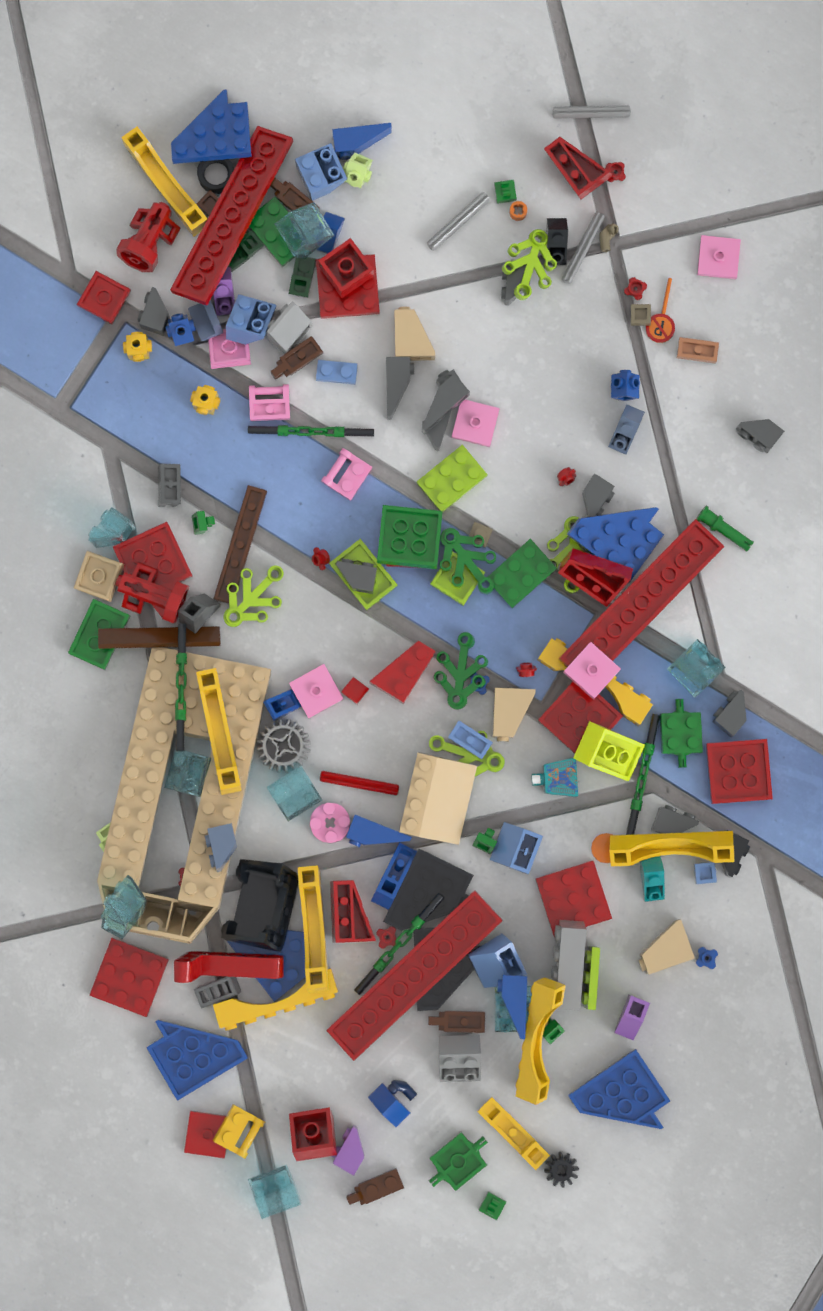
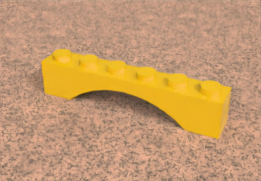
[121,126,207,237]
[537,638,653,726]
[196,668,242,795]
[609,831,734,867]
[297,865,329,993]
[213,968,338,1031]
[515,977,566,1105]

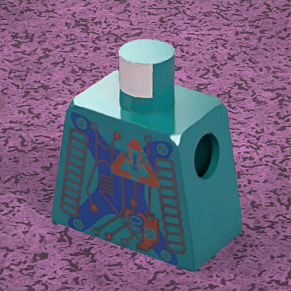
[532,758,578,797]

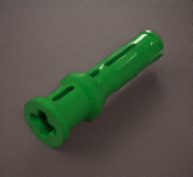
[696,505,754,552]

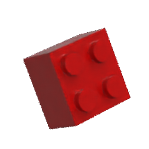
[318,238,374,298]
[289,1107,337,1161]

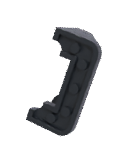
[221,859,299,951]

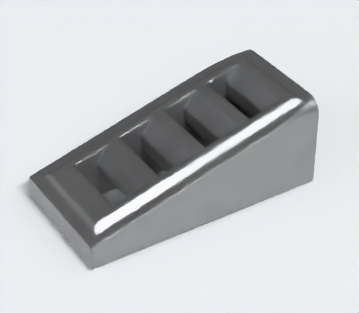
[194,976,241,1008]

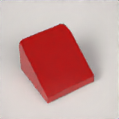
[341,677,369,705]

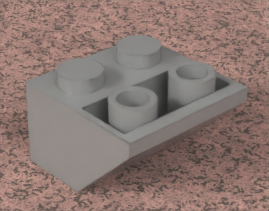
[267,301,312,354]
[439,1035,481,1082]

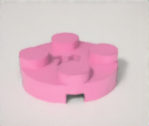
[310,802,350,843]

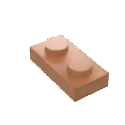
[676,337,719,364]

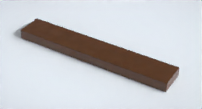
[213,485,267,604]
[98,626,221,649]

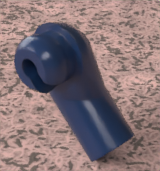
[388,1080,417,1101]

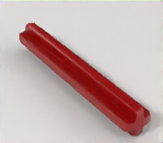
[320,771,399,795]

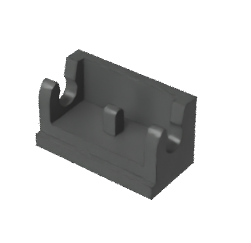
[158,464,181,507]

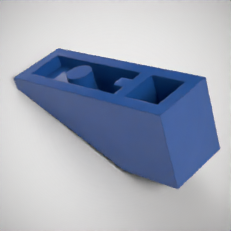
[332,123,392,160]
[346,815,412,847]
[371,842,417,910]
[497,975,527,1039]

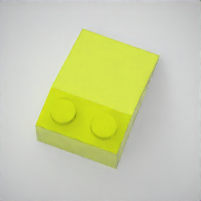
[573,721,645,781]

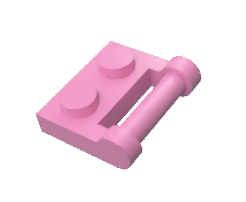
[249,384,290,421]
[321,448,372,501]

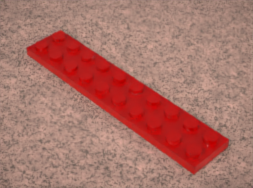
[170,126,294,306]
[559,519,725,667]
[326,890,503,1061]

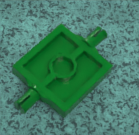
[660,699,703,768]
[428,1132,488,1191]

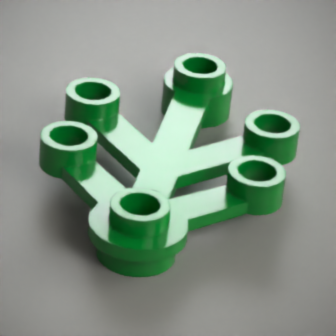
[440,528,496,594]
[434,632,488,710]

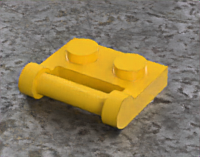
[213,1104,265,1159]

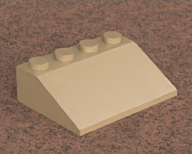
[399,752,477,845]

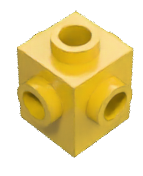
[123,332,152,362]
[190,385,221,415]

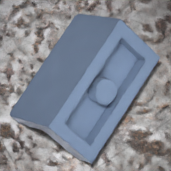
[188,301,223,341]

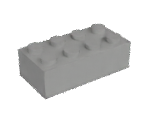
[551,920,587,1011]

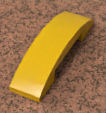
[477,1097,550,1170]

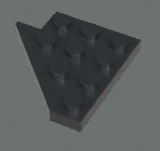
[383,849,474,931]
[413,928,481,1011]

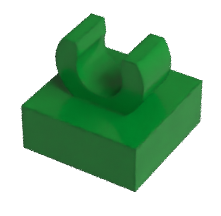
[494,180,517,204]
[192,511,215,535]
[472,828,497,854]
[543,1017,565,1044]
[478,1191,506,1220]

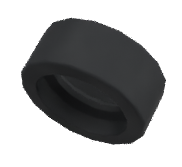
[197,159,234,194]

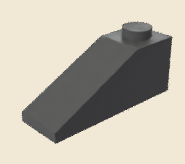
[386,357,414,420]
[422,374,470,435]

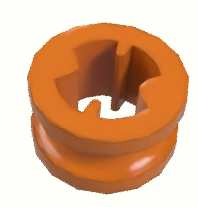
[509,201,527,221]

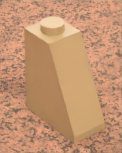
[394,307,435,361]
[492,688,536,742]
[638,919,695,975]

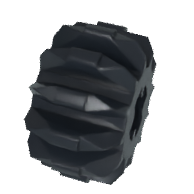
[544,1151,579,1188]

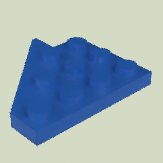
[171,89,252,164]
[567,507,664,583]
[227,930,306,1002]
[146,1020,249,1101]
[568,1049,670,1129]

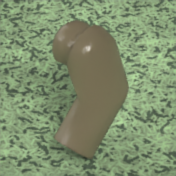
[599,224,619,252]

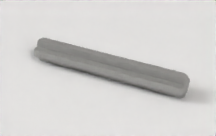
[553,105,631,119]
[427,192,490,251]
[562,212,605,284]

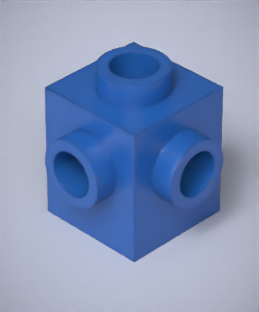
[166,313,196,346]
[611,370,640,401]

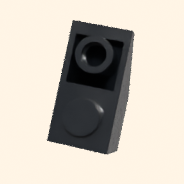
[546,218,568,265]
[721,830,750,877]

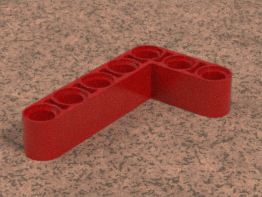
[174,951,284,983]

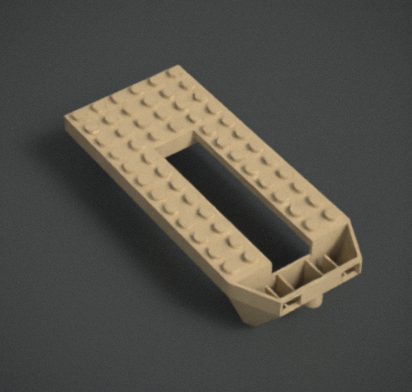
[97,647,271,944]

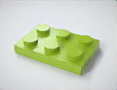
[416,444,488,512]
[329,539,398,611]
[581,946,600,1010]

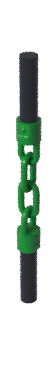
[248,425,374,437]
[175,624,187,751]
[626,714,660,835]
[354,893,444,995]

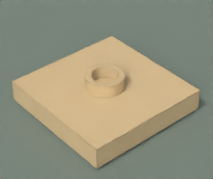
[74,551,124,602]

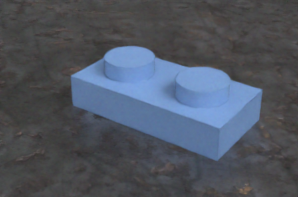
[316,360,358,385]
[448,721,493,760]

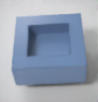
[694,862,717,884]

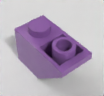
[213,267,235,316]
[614,994,650,1040]
[331,1125,365,1176]

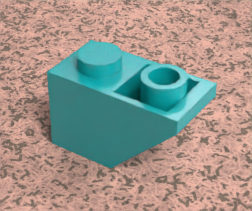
[640,856,665,902]

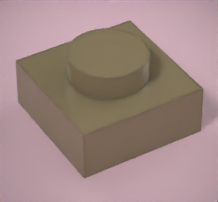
[631,304,651,326]
[469,522,493,548]

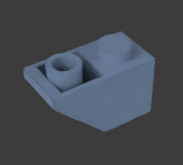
[608,404,645,454]
[205,823,237,872]

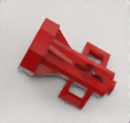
[116,202,181,272]
[115,562,190,624]

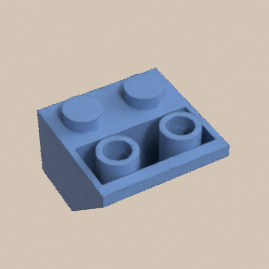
[295,143,347,201]
[226,294,276,345]
[490,822,543,874]
[468,933,527,988]

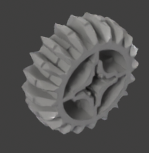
[256,719,311,773]

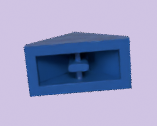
[313,212,345,254]
[263,689,302,722]
[368,1083,411,1127]

